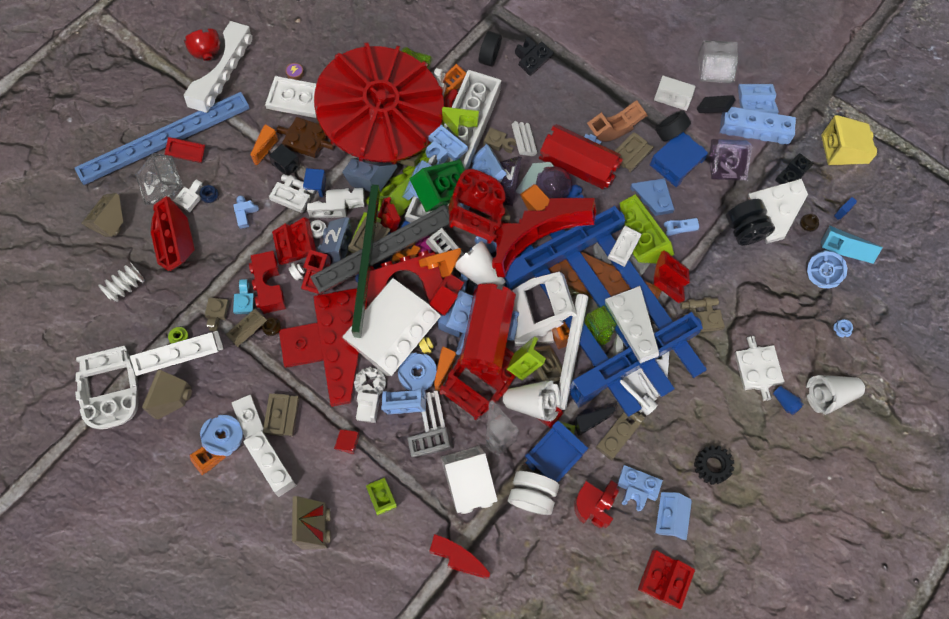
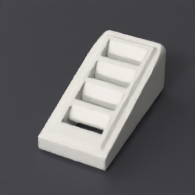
[426,228,464,261]

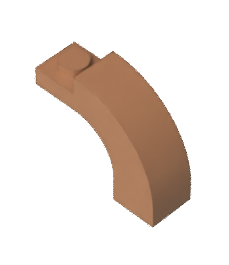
[587,100,648,142]

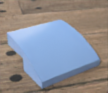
[738,84,779,114]

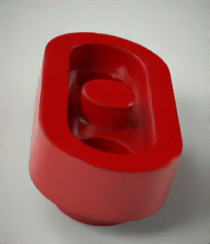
[595,480,620,512]

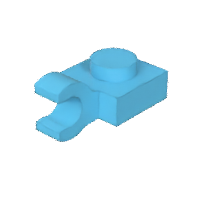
[233,279,255,314]

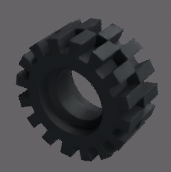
[694,445,734,485]

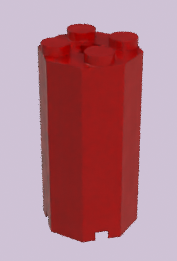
[539,124,623,190]
[459,283,516,375]

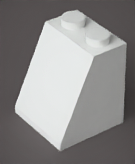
[441,446,497,514]

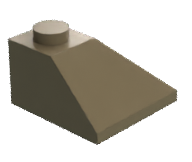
[81,193,123,237]
[142,370,192,419]

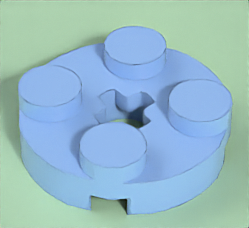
[398,353,437,391]
[200,415,243,456]

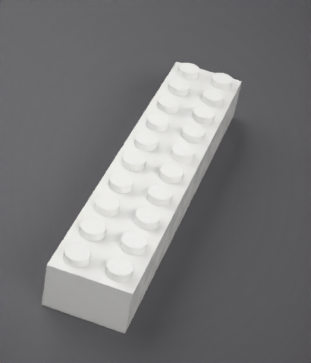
[405,70,501,235]

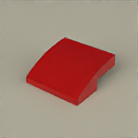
[272,217,316,265]
[654,250,690,303]
[638,550,695,609]

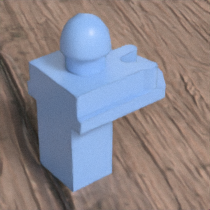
[233,196,259,229]

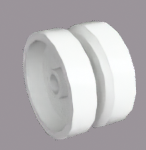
[508,471,559,515]

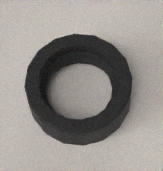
[479,31,502,67]
[655,110,691,141]

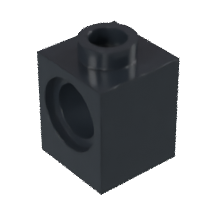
[269,144,300,176]

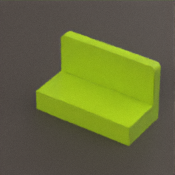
[507,336,546,380]

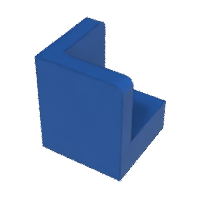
[303,168,326,197]

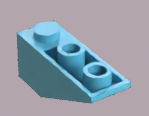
[821,225,883,264]

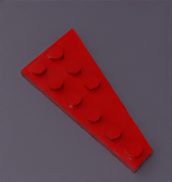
[313,288,368,407]

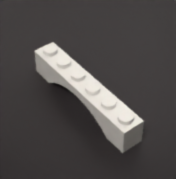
[184,21,252,113]

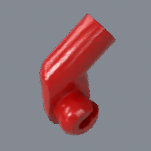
[444,89,459,108]

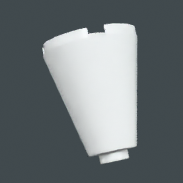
[454,241,506,290]
[806,375,865,415]
[503,380,561,421]

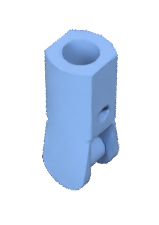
[664,218,699,236]

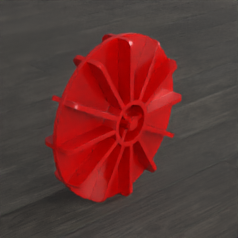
[314,42,444,164]

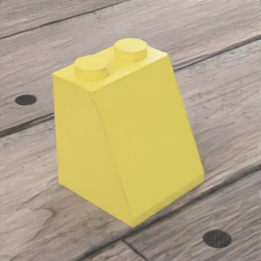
[821,115,877,165]

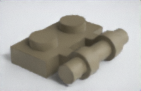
[680,297,725,332]

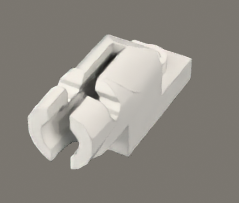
[307,188,365,218]

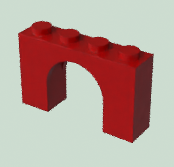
[367,250,443,305]

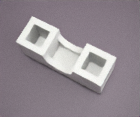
[243,430,297,497]

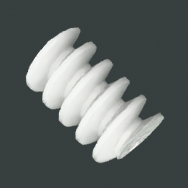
[98,262,145,302]

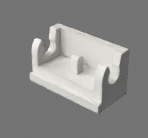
[654,76,695,111]

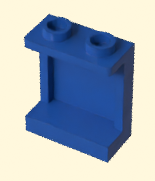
[650,132,708,187]
[525,420,588,483]

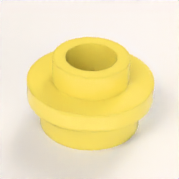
[418,336,434,354]

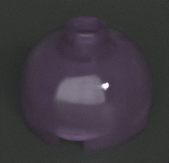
[536,166,572,199]

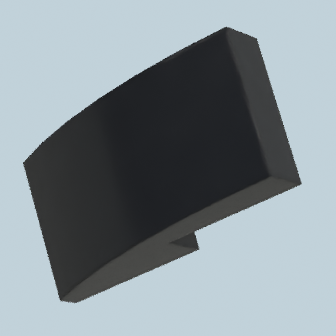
[775,153,814,185]

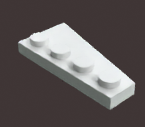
[605,286,659,363]

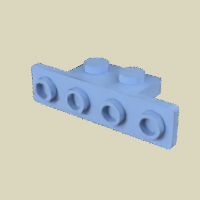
[446,290,473,355]

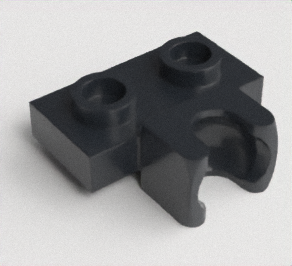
[515,37,554,76]

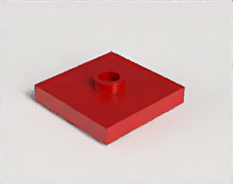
[279,323,323,368]

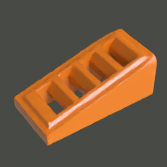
[443,64,466,99]
[250,124,279,165]
[434,347,456,392]
[190,432,227,475]

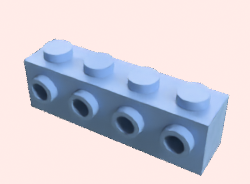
[720,107,796,144]

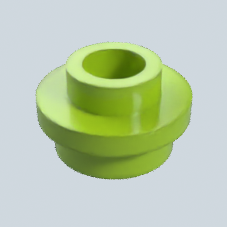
[168,327,189,344]

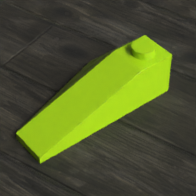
[365,156,430,216]
[620,194,674,264]

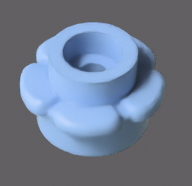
[833,319,853,338]

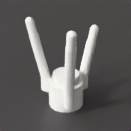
[620,373,658,416]

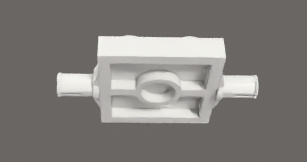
[735,336,784,401]

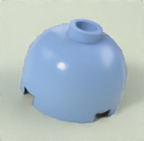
[807,250,848,289]

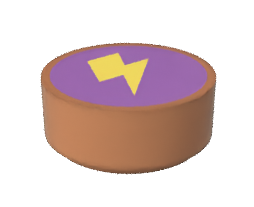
[286,63,304,80]

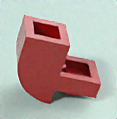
[301,249,331,295]
[574,481,613,529]

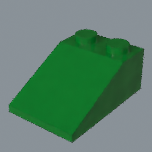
[409,159,465,212]

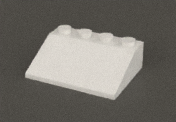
[342,278,441,376]

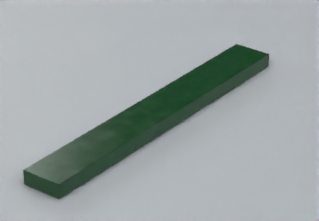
[351,184,380,338]

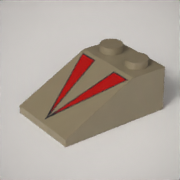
[292,496,331,550]

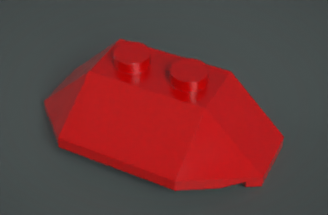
[151,196,195,271]

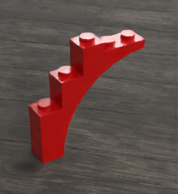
[492,198,597,277]

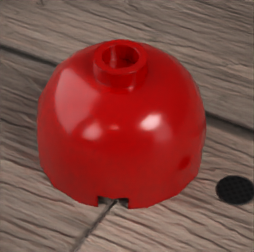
[184,28,221,61]

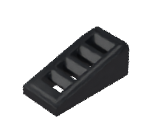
[574,406,616,436]

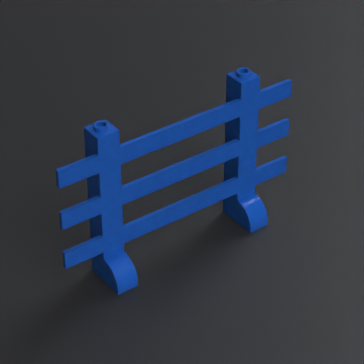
[503,194,707,417]

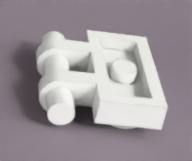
[269,174,316,213]

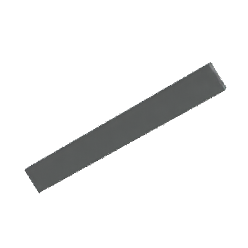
[310,205,449,294]

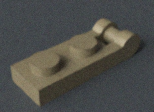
[596,412,646,461]

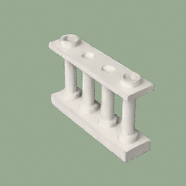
[130,331,224,376]

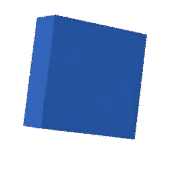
[834,197,857,220]

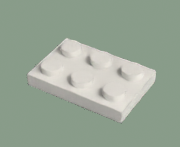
[265,76,316,118]

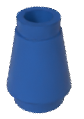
[773,386,804,415]

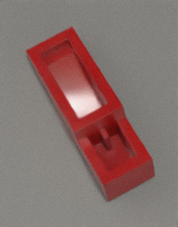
[429,534,490,579]

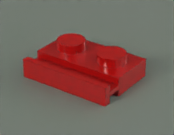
[377,197,401,233]

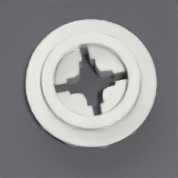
[354,367,386,395]

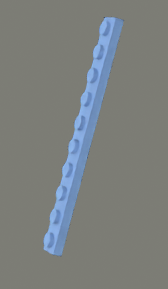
[75,92,250,185]

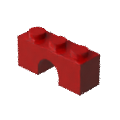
[249,251,286,314]

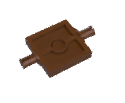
[276,117,335,158]

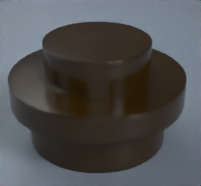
[800,214,819,232]
[262,317,281,336]

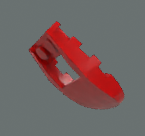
[449,169,505,244]
[440,348,515,420]

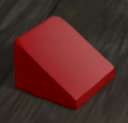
[334,429,360,454]

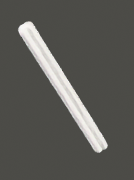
[557,294,588,410]

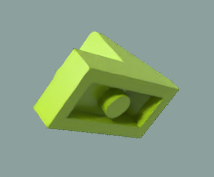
[442,107,479,137]
[366,478,397,516]

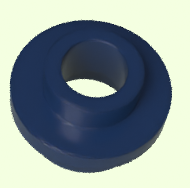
[200,185,219,203]

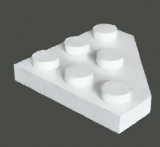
[748,179,808,244]

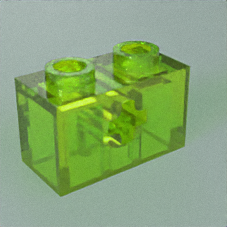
[584,306,616,346]

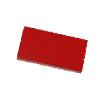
[165,137,206,164]

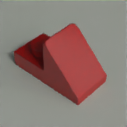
[429,274,464,316]

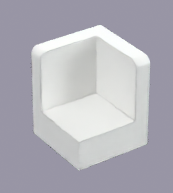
[356,392,379,423]

